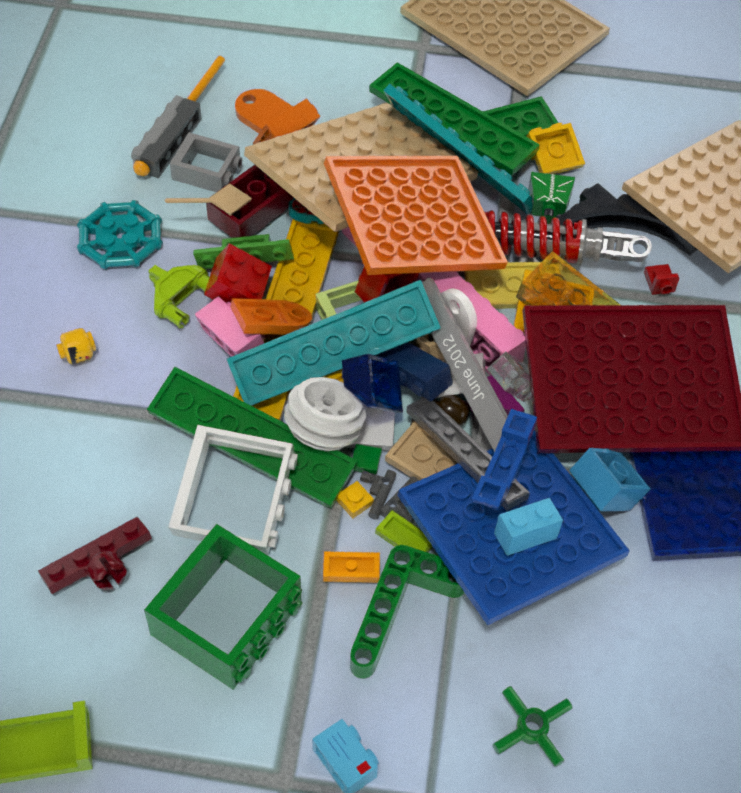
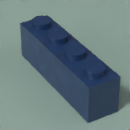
[371,342,453,402]

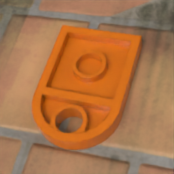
[235,89,293,133]
[230,299,312,334]

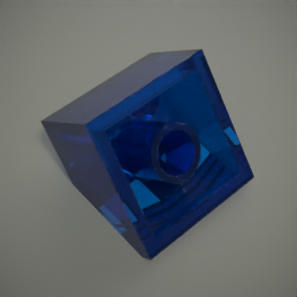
[342,354,403,413]

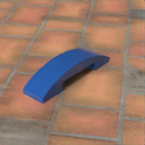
[471,409,537,510]

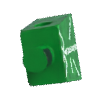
[528,172,575,224]

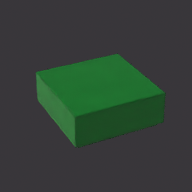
[353,444,382,475]

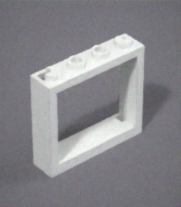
[168,425,298,555]

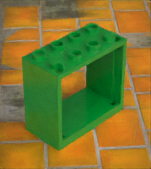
[144,524,303,690]

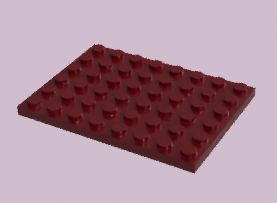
[522,305,741,453]

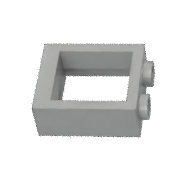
[170,132,243,192]

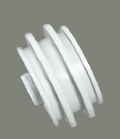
[284,377,366,451]

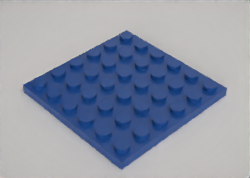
[398,430,630,626]

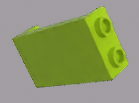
[0,700,93,784]

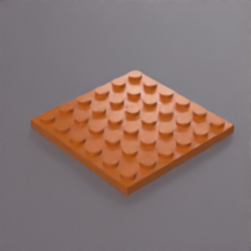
[324,156,508,275]

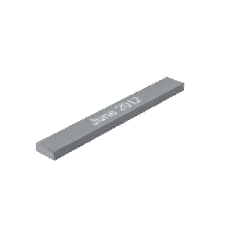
[422,278,508,452]

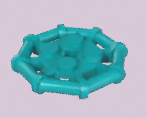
[77,200,163,269]

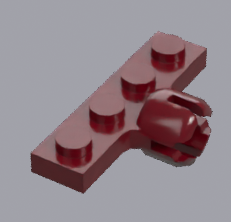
[38,516,152,594]

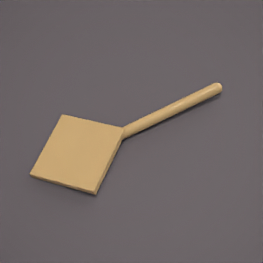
[165,183,252,215]

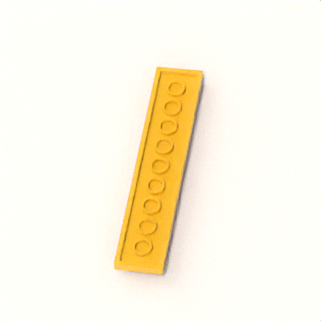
[233,219,339,421]

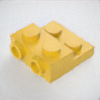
[527,123,585,174]

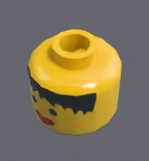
[56,328,96,365]

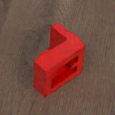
[644,264,680,295]

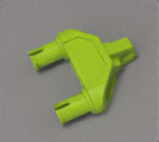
[148,265,209,328]

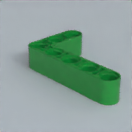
[350,545,465,679]

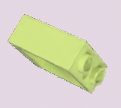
[316,281,361,320]

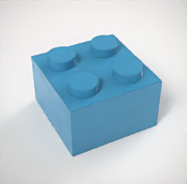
[569,448,650,511]

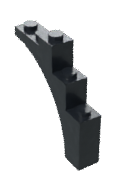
[556,183,698,256]

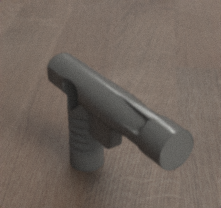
[360,470,397,519]
[380,476,419,523]

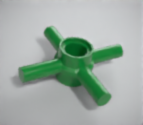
[492,686,573,767]

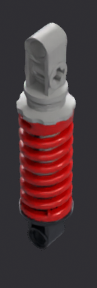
[484,210,652,265]

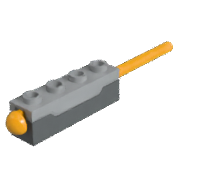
[131,56,225,179]

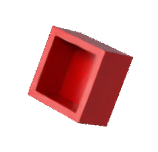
[204,243,272,303]
[354,266,419,303]

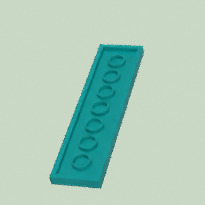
[383,83,533,215]
[226,280,441,406]

